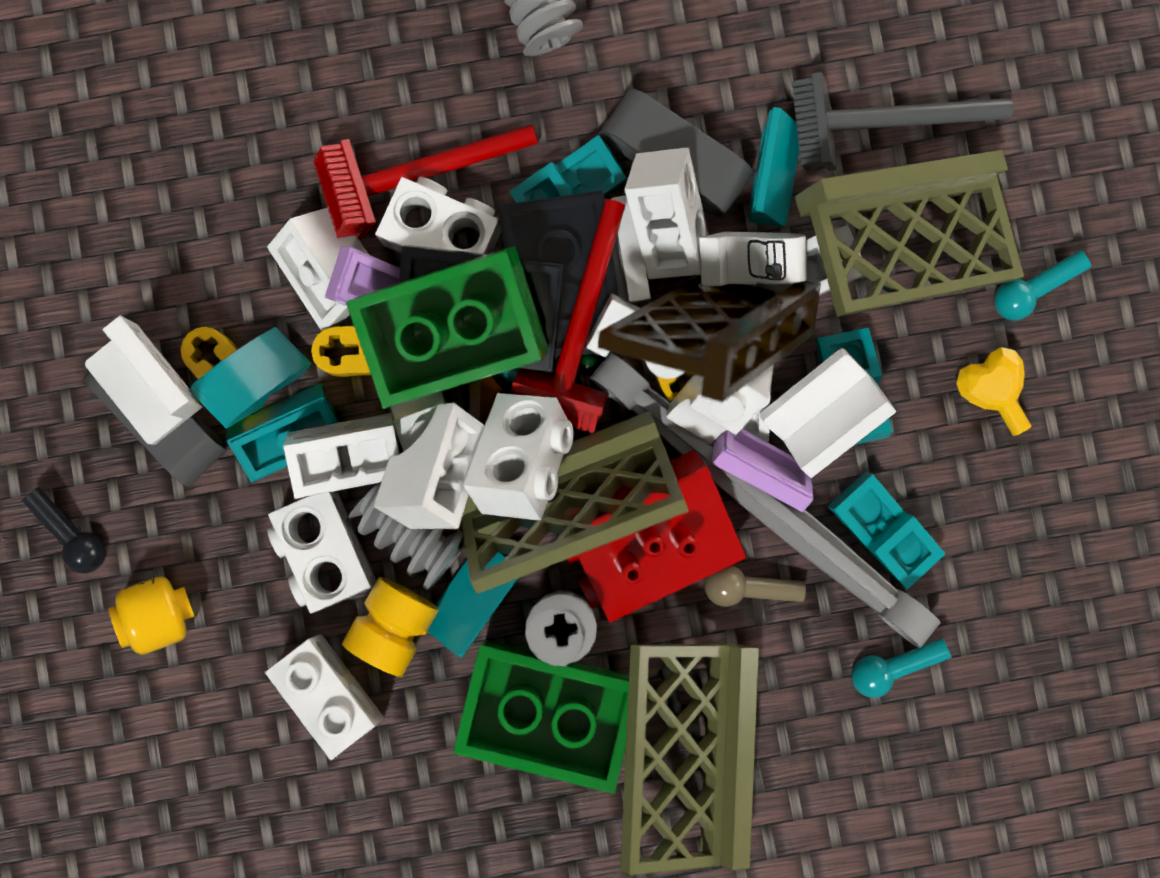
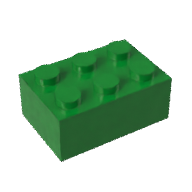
[346,246,549,409]
[453,639,629,794]

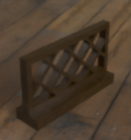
[598,275,821,403]

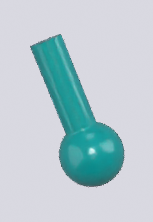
[993,250,1092,321]
[851,638,952,698]

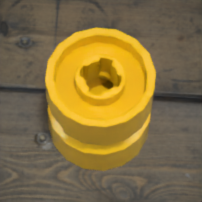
[342,577,439,677]

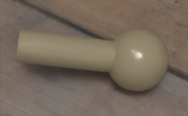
[704,565,806,607]

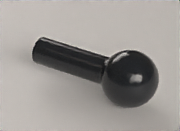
[21,487,106,574]

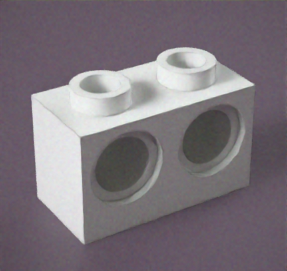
[624,147,709,279]
[375,177,502,254]
[463,393,574,521]
[283,413,401,499]
[267,491,376,614]
[265,634,384,760]

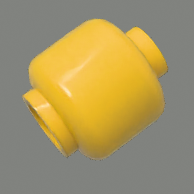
[108,576,195,655]

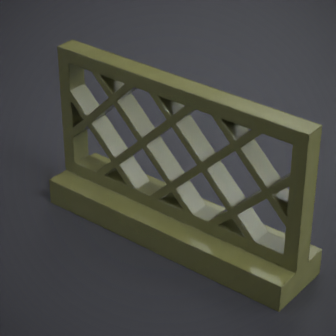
[795,150,1024,317]
[461,411,689,594]
[620,643,759,875]

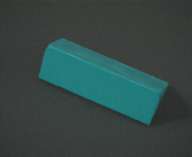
[747,107,800,228]
[226,383,340,483]
[427,552,518,658]

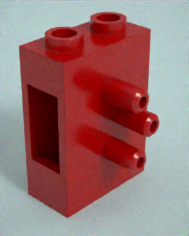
[556,450,746,623]

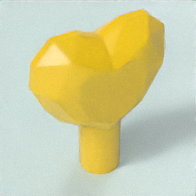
[956,347,1032,436]

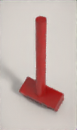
[313,124,538,239]
[511,199,626,433]

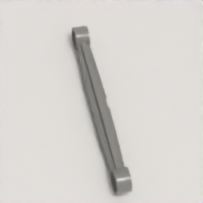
[589,353,941,648]

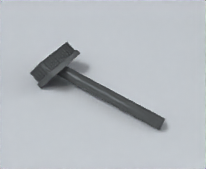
[792,72,1014,172]

